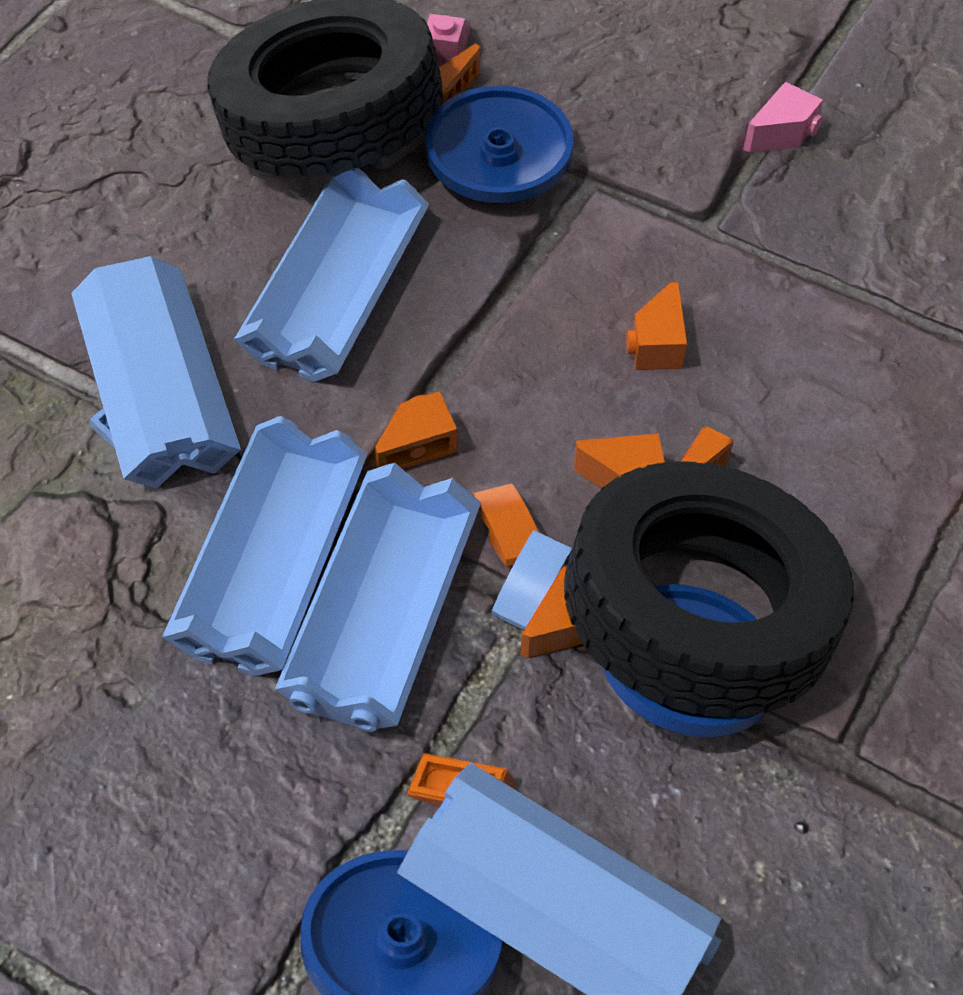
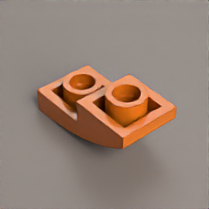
[473,483,539,567]

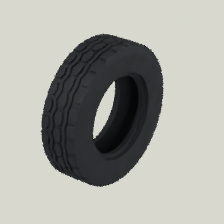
[207,0,443,177]
[564,461,854,718]

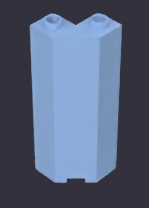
[234,168,430,382]
[71,256,241,489]
[162,416,368,676]
[275,462,481,732]
[397,762,722,995]

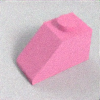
[427,14,471,67]
[743,82,823,153]

